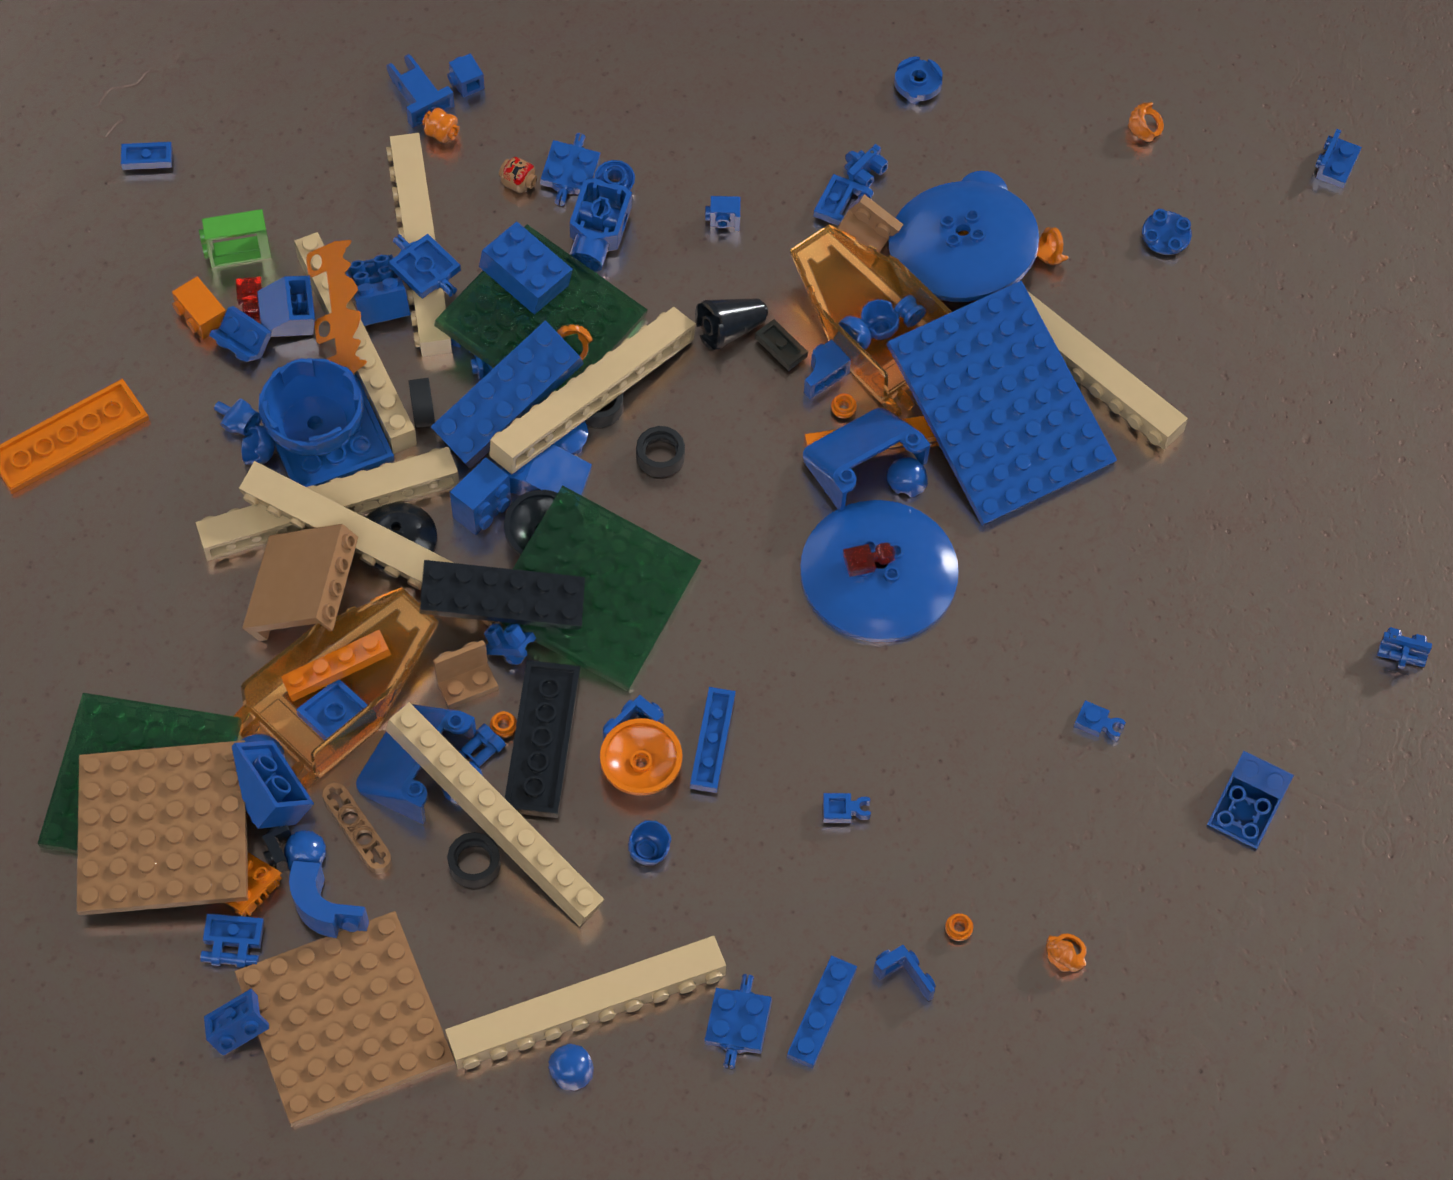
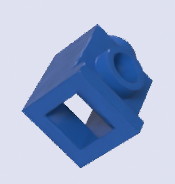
[705,196,741,231]

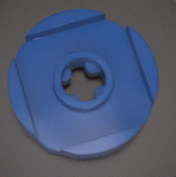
[894,56,943,104]

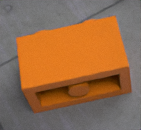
[172,276,226,339]

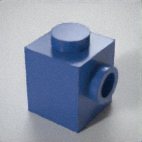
[447,53,485,98]

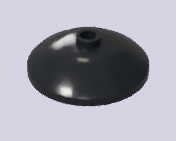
[504,490,583,564]
[366,502,438,572]

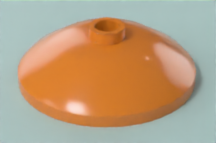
[600,718,682,796]

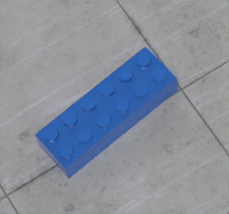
[431,320,584,469]

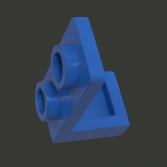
[603,695,664,741]
[873,944,936,1001]

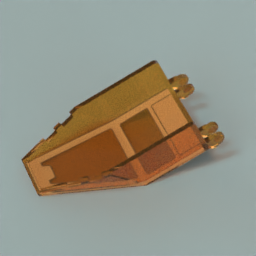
[790,224,952,417]
[230,587,439,790]

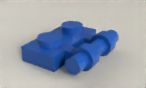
[200,914,265,968]

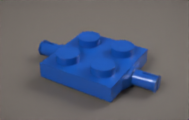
[540,133,601,206]
[389,234,461,299]
[704,974,772,1069]

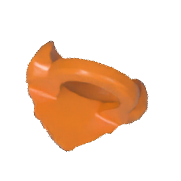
[1128,102,1164,142]
[1036,227,1069,265]
[557,324,593,360]
[1046,933,1086,972]

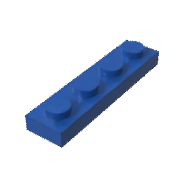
[690,687,736,793]
[787,955,857,1069]

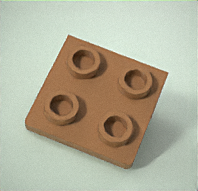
[832,194,903,269]
[433,640,499,709]

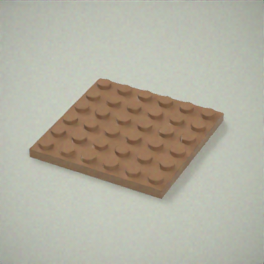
[77,740,248,915]
[235,911,455,1127]

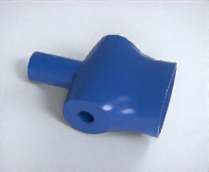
[214,398,261,437]

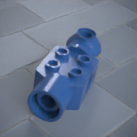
[568,160,635,272]

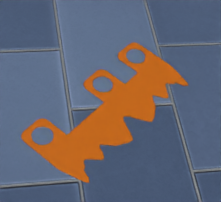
[306,240,367,374]

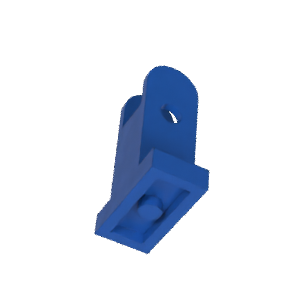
[386,54,455,128]

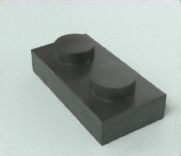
[755,319,808,371]

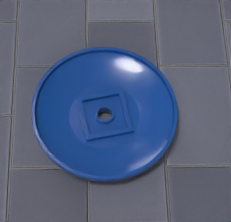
[889,181,1039,302]
[800,500,959,642]

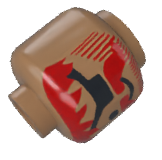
[499,157,537,193]

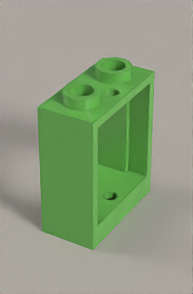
[199,209,271,268]

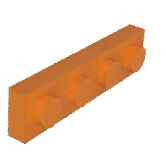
[281,629,391,702]

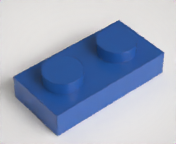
[121,142,172,170]

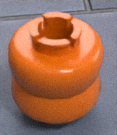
[422,108,460,143]

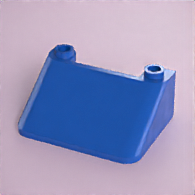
[803,408,930,511]
[356,704,477,824]

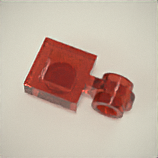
[236,276,262,320]
[842,543,896,577]

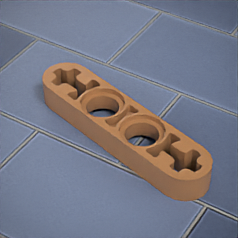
[323,783,392,874]

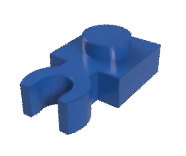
[1074,700,1126,741]
[823,793,871,823]

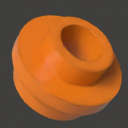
[831,393,857,418]
[490,711,517,738]
[945,913,973,941]

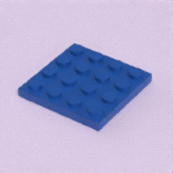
[275,374,395,487]

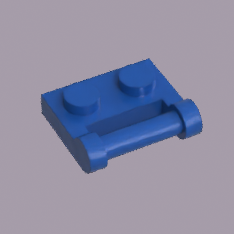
[813,174,874,226]

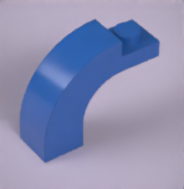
[289,861,369,938]

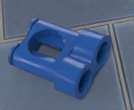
[458,723,506,768]

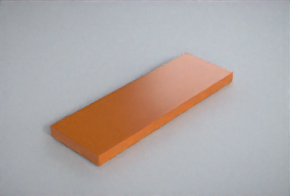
[0,378,149,494]

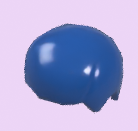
[861,299,900,340]
[836,315,871,357]
[241,426,275,465]
[887,457,928,497]
[628,820,671,865]
[284,830,326,871]
[548,1043,594,1091]

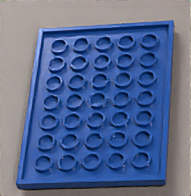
[886,280,1117,526]

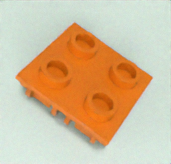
[226,852,282,917]

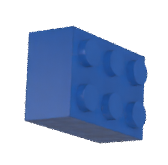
[479,221,573,315]

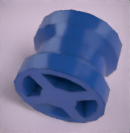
[894,295,926,327]

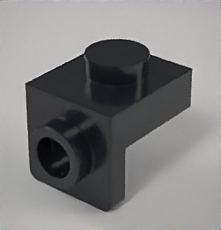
[262,825,291,873]

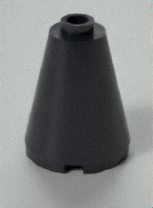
[695,298,768,350]

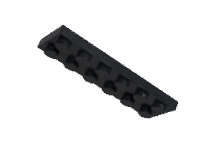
[419,560,585,630]
[505,660,581,818]

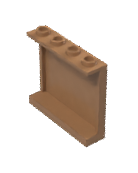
[242,524,358,641]

